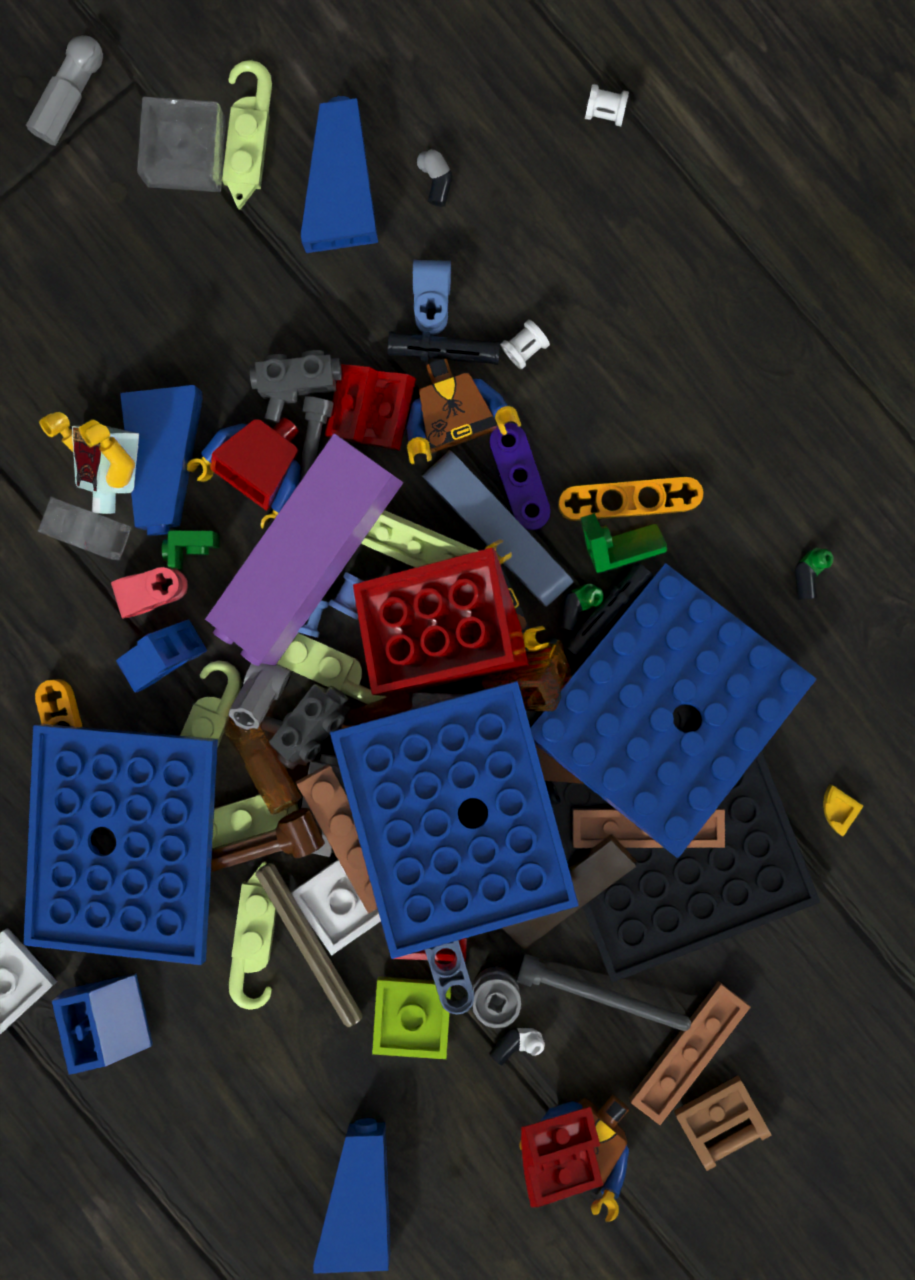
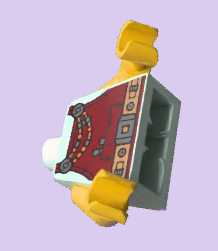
[39,412,139,514]

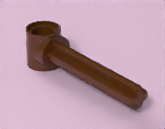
[211,808,325,872]

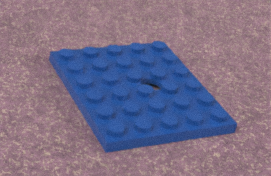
[531,563,816,858]
[330,681,579,959]
[24,724,218,965]

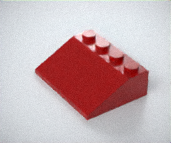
[353,548,529,697]

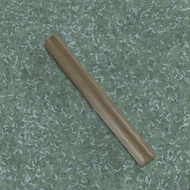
[256,863,363,1027]

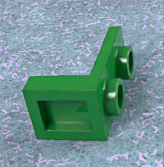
[580,513,667,573]

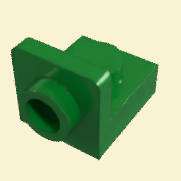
[162,531,220,570]

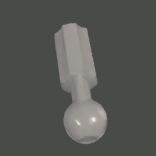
[26,35,103,146]

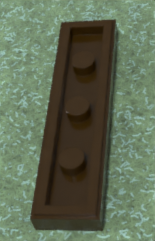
[502,834,637,949]

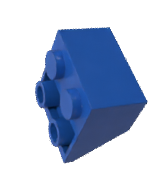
[52,973,153,1075]

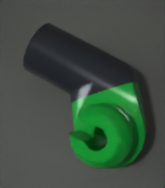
[795,548,833,600]
[557,584,604,631]

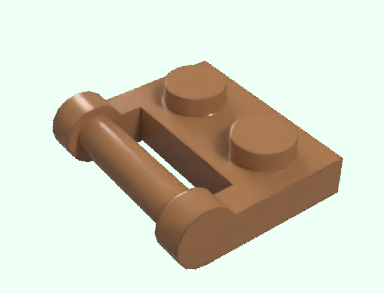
[674,1076,772,1171]

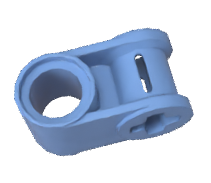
[413,260,451,335]

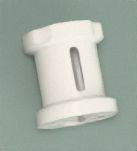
[585,84,629,127]
[500,320,550,369]

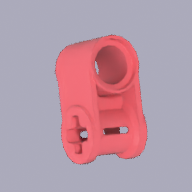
[111,567,188,619]

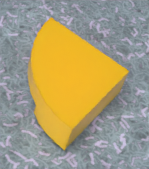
[823,784,863,836]

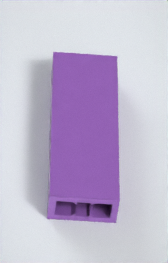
[205,434,403,666]

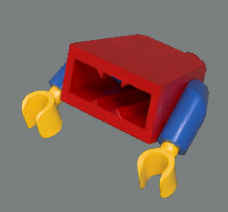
[187,418,301,529]

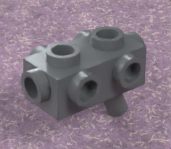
[250,350,342,423]
[262,684,350,769]

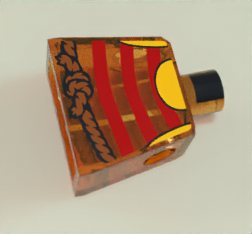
[481,637,572,711]

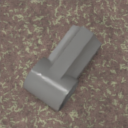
[228,663,291,730]

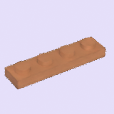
[296,764,378,914]
[572,808,725,848]
[629,981,751,1125]

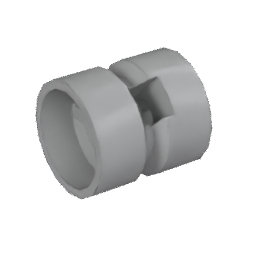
[472,966,521,1028]

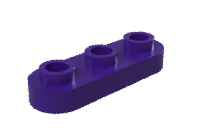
[490,423,550,531]

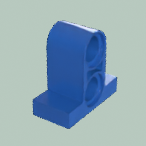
[116,619,208,693]

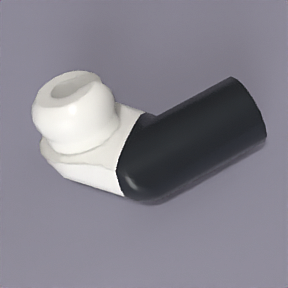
[489,1028,545,1066]

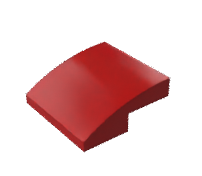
[325,364,416,451]
[521,1107,603,1208]

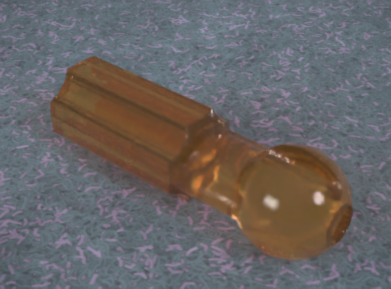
[224,716,302,815]

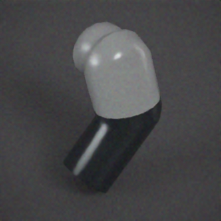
[417,149,452,207]

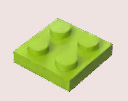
[372,977,451,1059]

